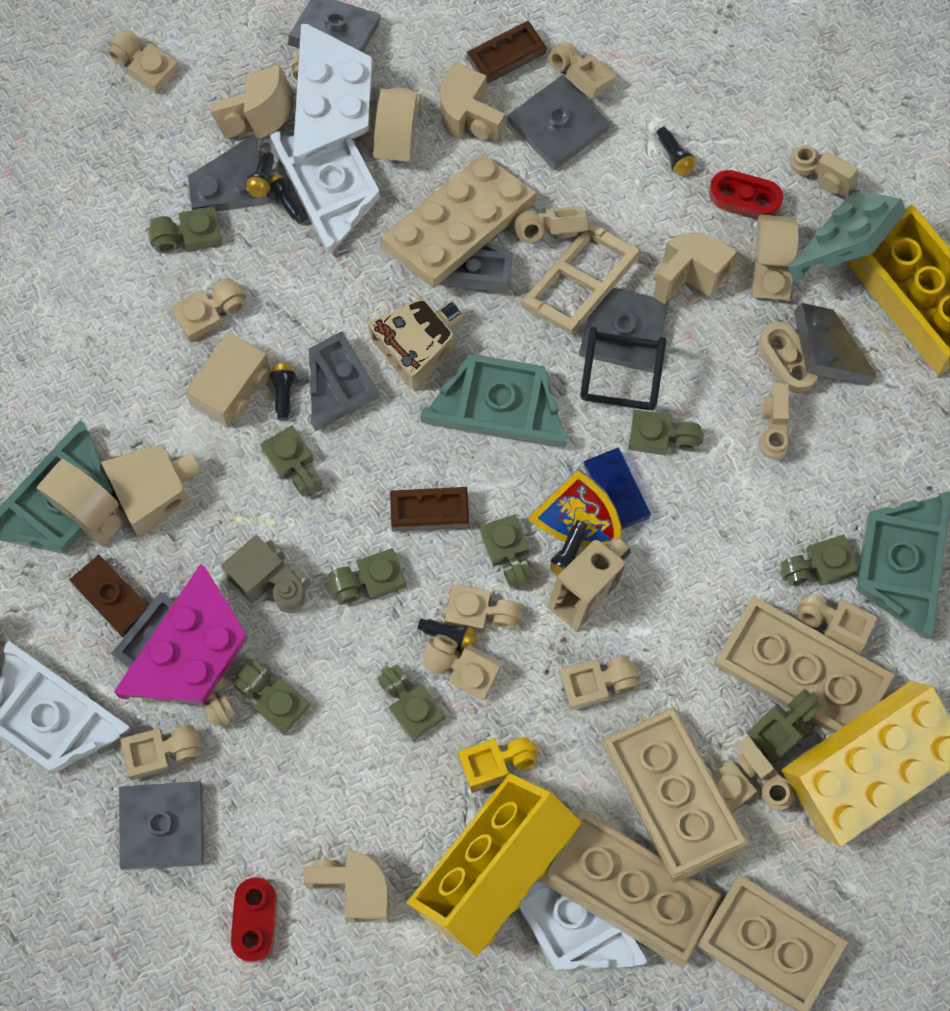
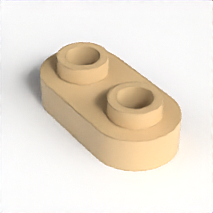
[758,322,819,393]

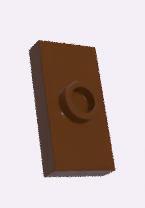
[467,20,547,84]
[390,487,469,532]
[69,554,149,638]

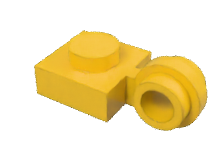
[457,737,539,793]

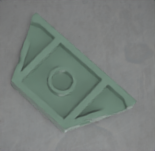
[788,190,907,280]
[420,354,567,448]
[0,420,116,554]
[856,492,950,639]

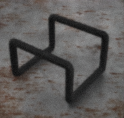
[580,327,666,410]

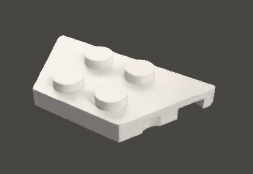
[293,24,373,162]
[269,131,380,254]
[0,641,132,774]
[519,880,647,971]

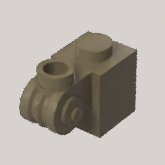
[221,534,311,613]

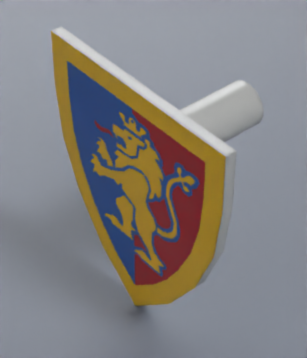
[527,468,621,547]

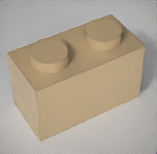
[185,331,270,428]

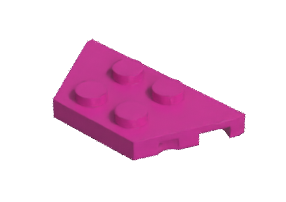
[114,564,248,705]

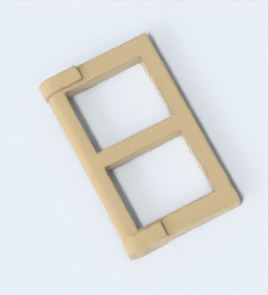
[520,222,641,335]

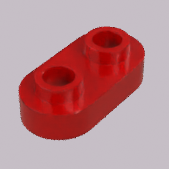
[709,170,783,219]
[231,877,277,963]

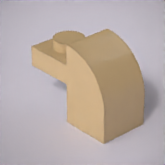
[440,61,505,143]
[210,65,294,139]
[373,87,422,162]
[751,214,798,300]
[653,233,737,304]
[36,458,128,547]
[304,850,389,923]

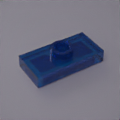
[583,447,651,530]

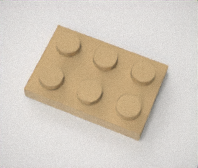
[696,874,848,1011]

